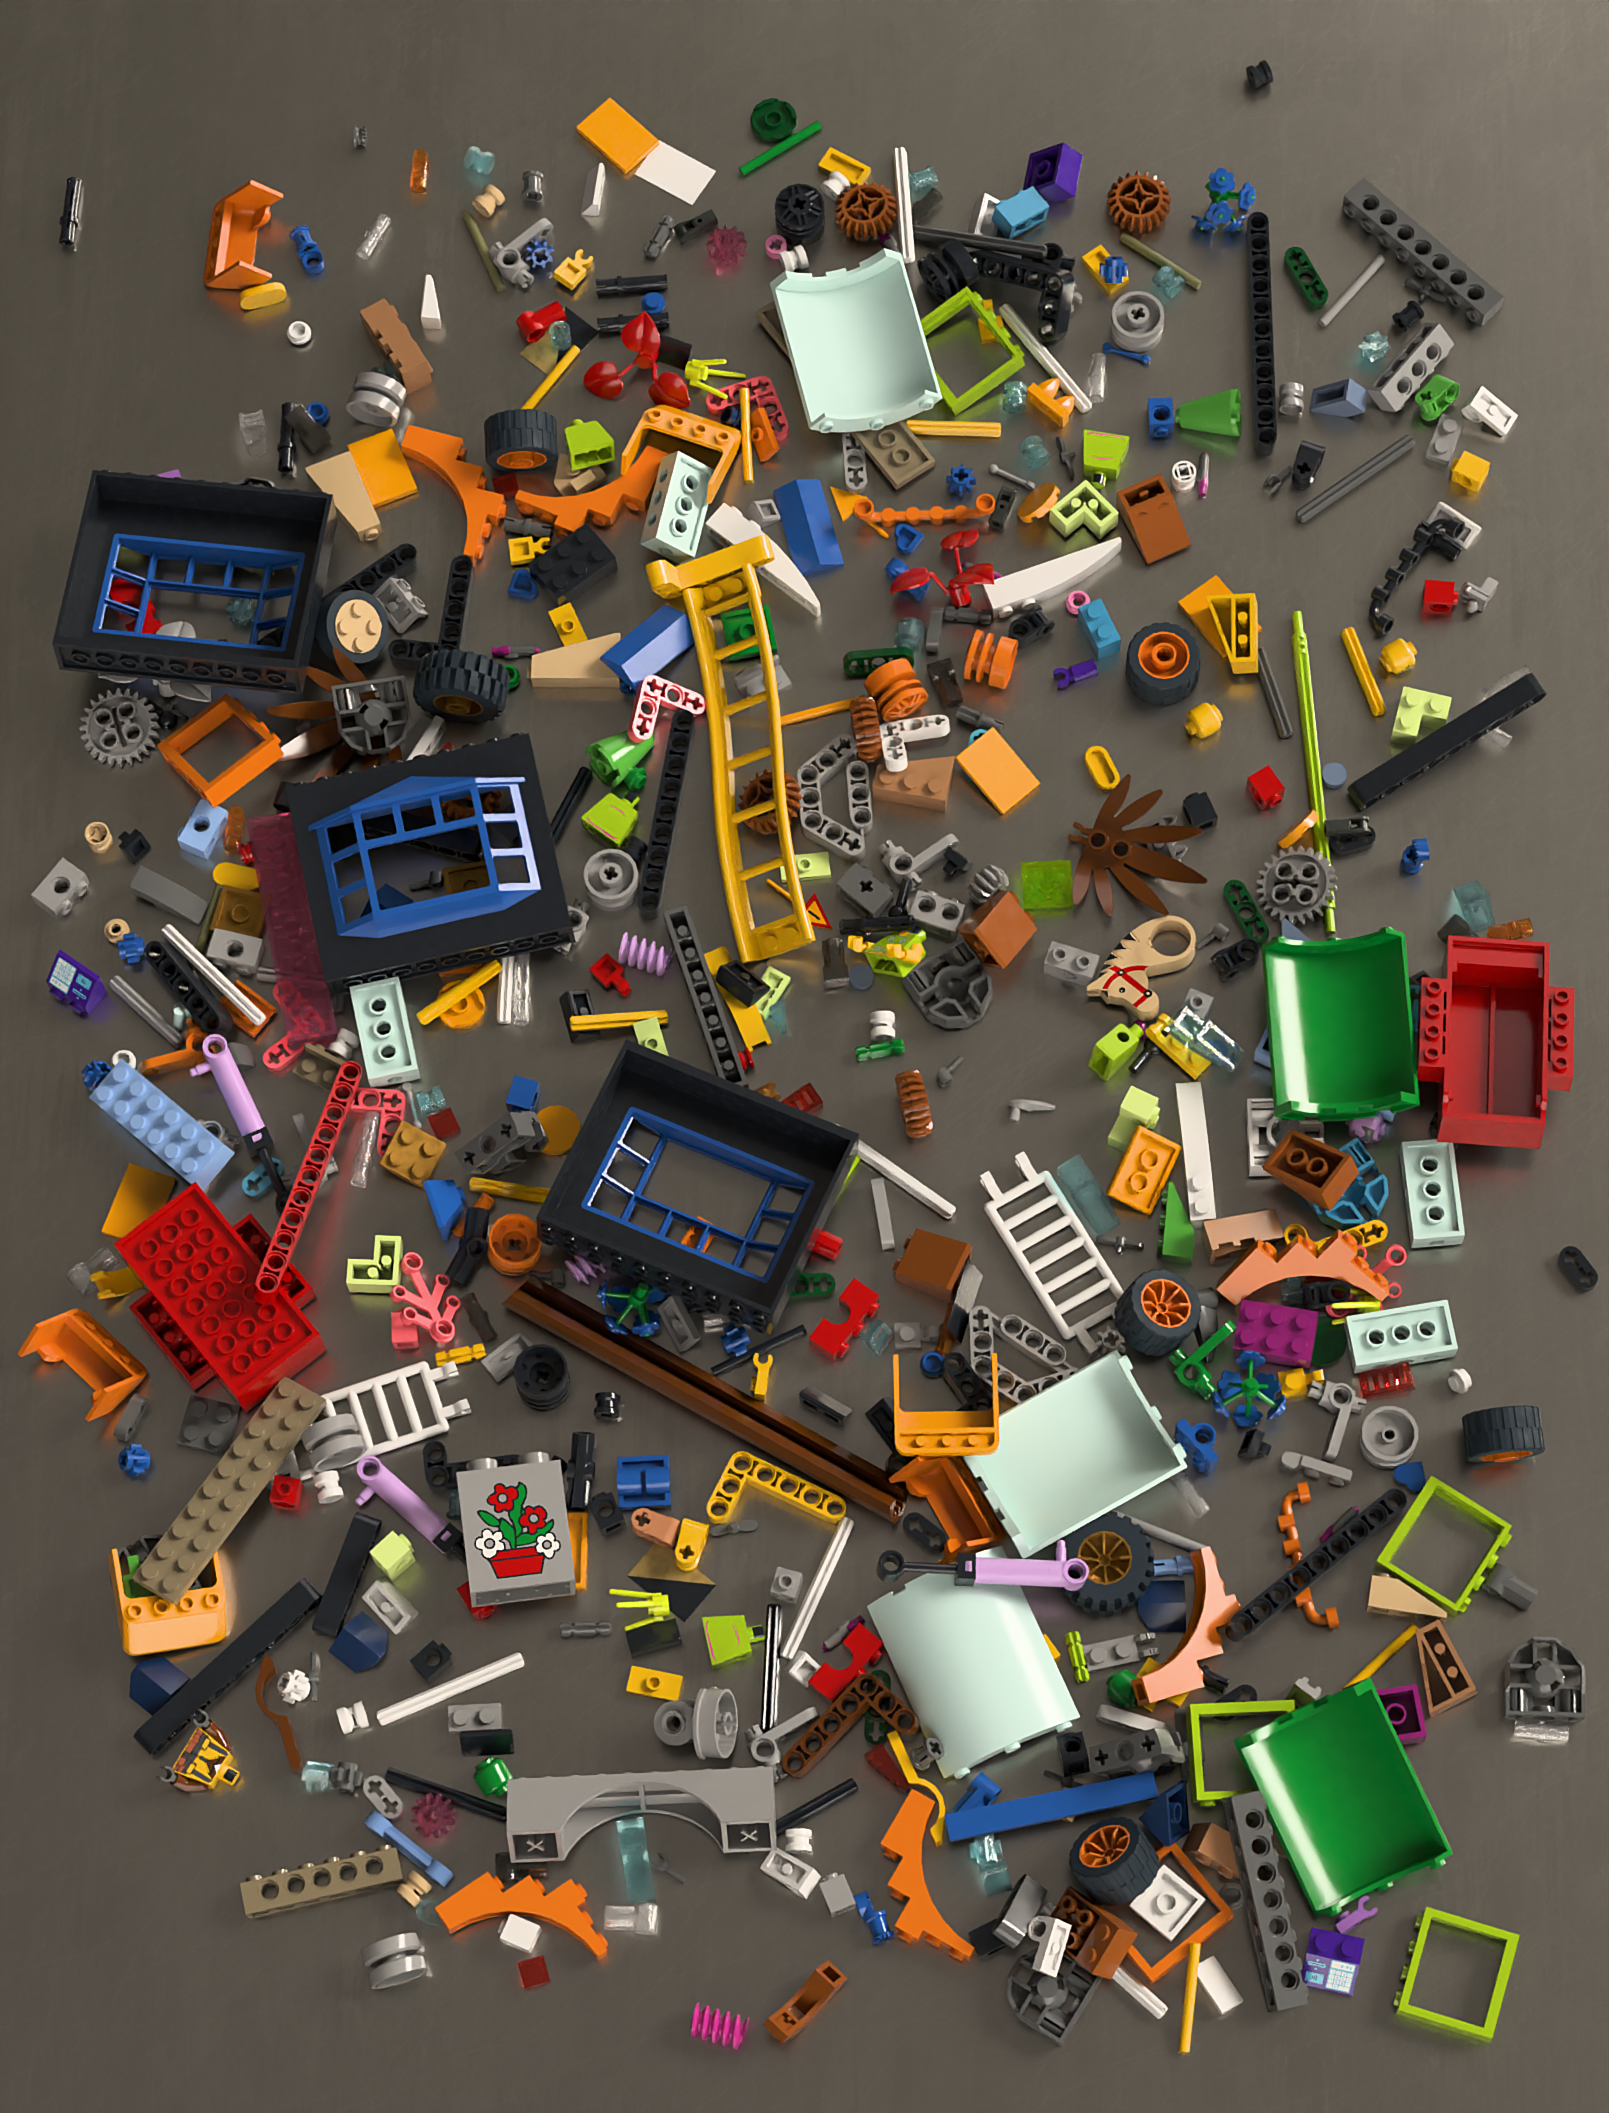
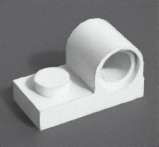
[1461,386,1518,436]
[760,1848,821,1899]
[1027,1916,1072,1977]

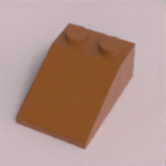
[1262,1129,1359,1211]

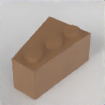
[872,756,955,812]
[1200,1208,1284,1265]
[1416,1619,1478,1717]
[1181,1822,1265,1885]

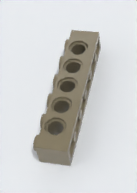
[240,1845,405,1919]

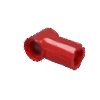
[516,301,567,343]
[812,1230,844,1260]

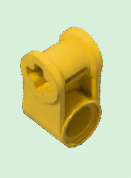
[675,1518,710,1572]

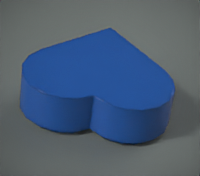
[894,523,924,555]
[507,569,538,600]
[1393,1461,1426,1494]

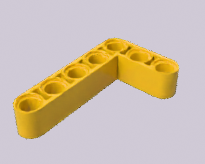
[645,535,775,599]
[706,1451,846,1525]

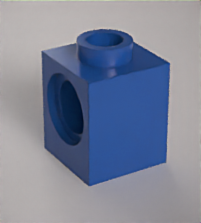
[1147,397,1174,437]
[506,1075,540,1113]

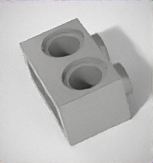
[909,890,965,940]

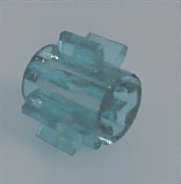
[1359,331,1391,363]
[226,598,256,626]
[1281,1276,1307,1307]
[969,1834,1002,1865]

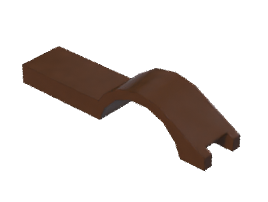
[255,1655,305,1775]

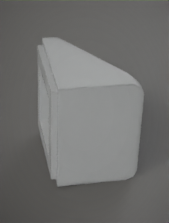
[746,499,781,529]

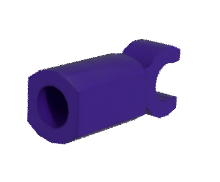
[1053,659,1098,688]

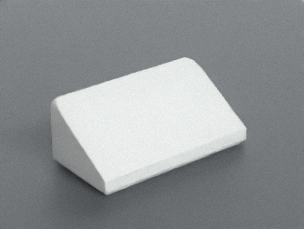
[581,163,605,217]
[967,193,1000,237]
[1426,502,1482,549]
[361,1577,419,1635]
[1197,1955,1244,2016]

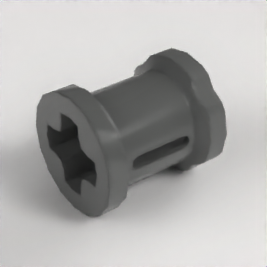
[521,170,543,202]
[909,1737,944,1770]

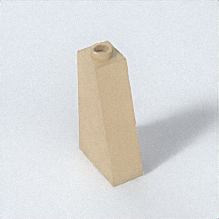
[305,451,383,542]
[527,633,621,688]

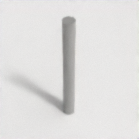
[1318,255,1385,327]
[1113,1510,1208,1552]

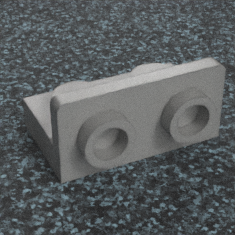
[372,577,428,633]
[734,655,792,710]

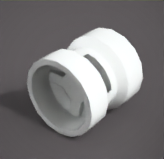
[778,245,809,272]
[1171,461,1196,493]
[870,1011,895,1042]
[327,1028,360,1061]
[313,1470,344,1504]
[336,1701,369,1734]

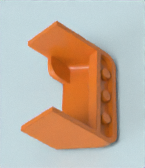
[203,180,283,290]
[17,1308,147,1422]
[889,1456,1005,1564]

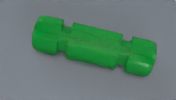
[855,1038,905,1061]

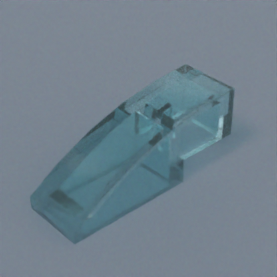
[1164,1006,1246,1072]
[1057,1154,1120,1236]
[616,1815,655,1903]

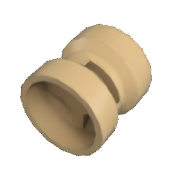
[472,184,505,218]
[85,822,113,853]
[395,1870,432,1908]

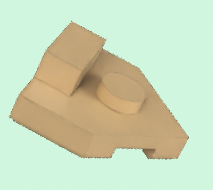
[554,453,607,497]

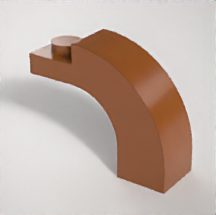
[763,1960,847,2044]

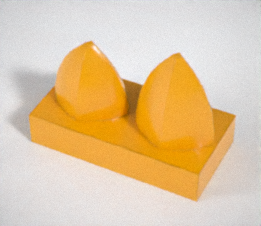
[1027,378,1074,428]

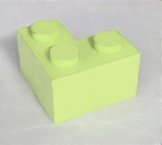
[1049,480,1119,539]
[1390,686,1452,746]
[1107,1086,1161,1152]
[346,1235,404,1294]

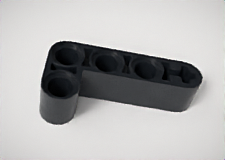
[423,1440,520,1494]

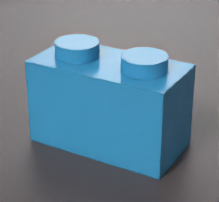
[992,186,1050,239]
[1078,598,1121,660]

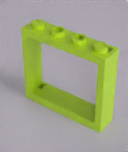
[920,286,1025,416]
[1375,1475,1512,1617]
[1185,1700,1295,1807]
[1393,1907,1520,2043]

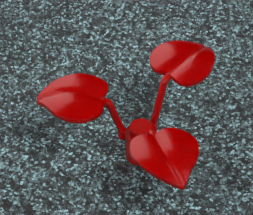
[583,311,691,409]
[890,528,994,607]

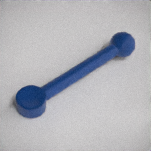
[1103,342,1151,364]

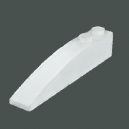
[705,503,821,617]
[983,537,1122,619]
[1175,1082,1216,1229]

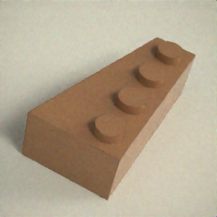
[359,298,433,396]

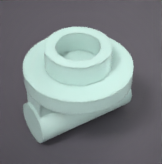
[173,1002,194,1031]

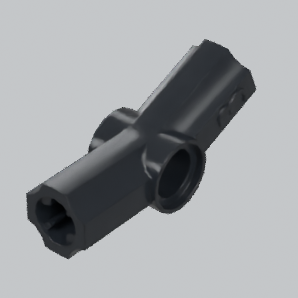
[445,1207,490,1285]
[566,1431,595,1512]

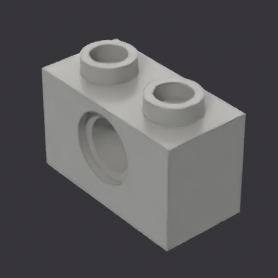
[31,858,90,920]
[206,928,266,975]
[1043,941,1100,987]

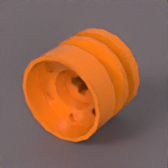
[964,629,1018,689]
[864,658,929,722]
[488,1213,542,1277]

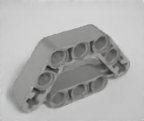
[797,734,873,864]
[969,1306,1080,1407]

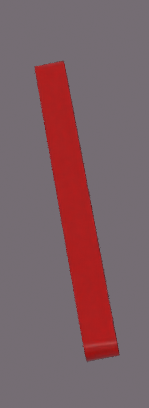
[253,1061,362,1304]

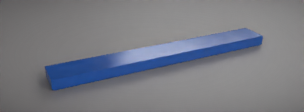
[944,1771,1158,1842]

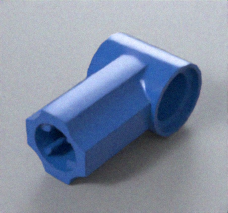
[950,1772,1002,1813]

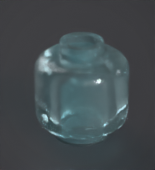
[893,617,927,653]

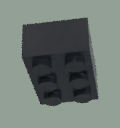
[529,523,618,608]

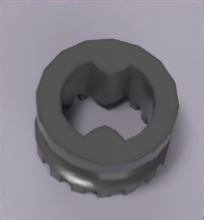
[353,126,367,148]

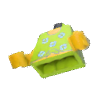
[848,928,926,978]

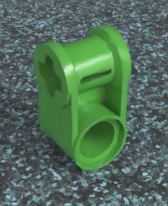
[1415,374,1460,421]

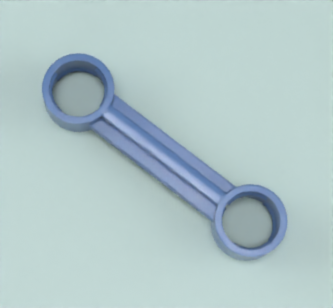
[363,1809,454,1888]

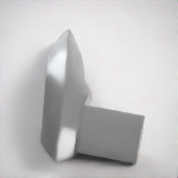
[1007,1099,1055,1121]

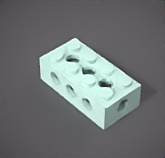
[640,451,715,563]
[349,976,421,1088]
[1399,1139,1465,1248]
[1344,1300,1458,1374]

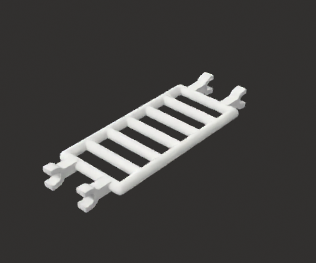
[980,1151,1124,1359]
[270,1361,472,1481]

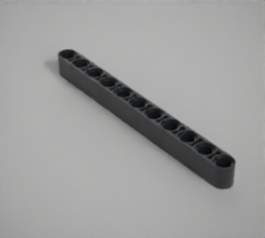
[1246,212,1277,457]

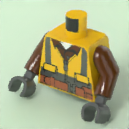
[156,1709,240,1792]

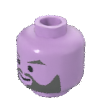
[1346,1113,1386,1144]

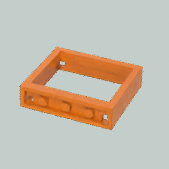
[156,693,284,808]
[1092,1842,1234,1985]

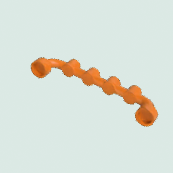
[854,494,995,527]
[1277,1481,1340,1629]

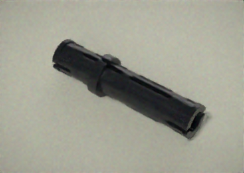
[59,177,82,246]
[596,274,668,295]
[597,312,669,333]
[277,402,297,473]
[839,915,915,936]

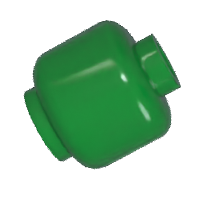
[1106,1669,1138,1709]
[473,1756,513,1797]

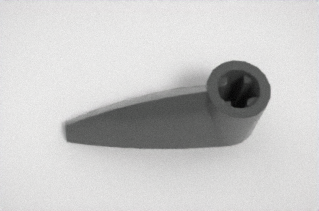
[1194,1287,1218,1364]

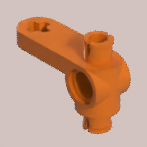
[140,1018,215,1077]

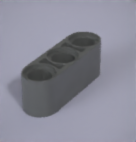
[991,1874,1047,1949]

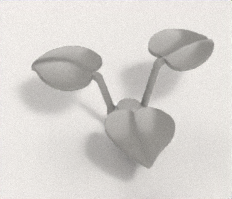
[98,621,212,702]

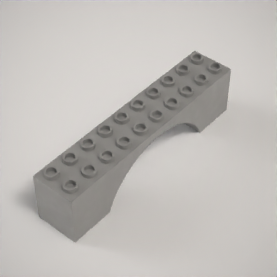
[506,1766,777,1863]

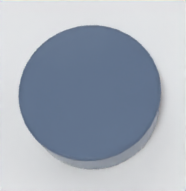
[1322,762,1347,789]
[849,964,874,990]

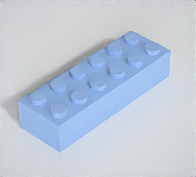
[89,1059,235,1191]

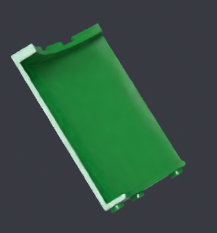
[1261,927,1420,1122]
[1233,1677,1453,1917]

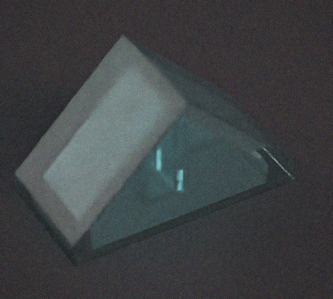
[1453,881,1496,934]

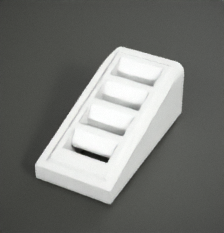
[420,274,441,329]

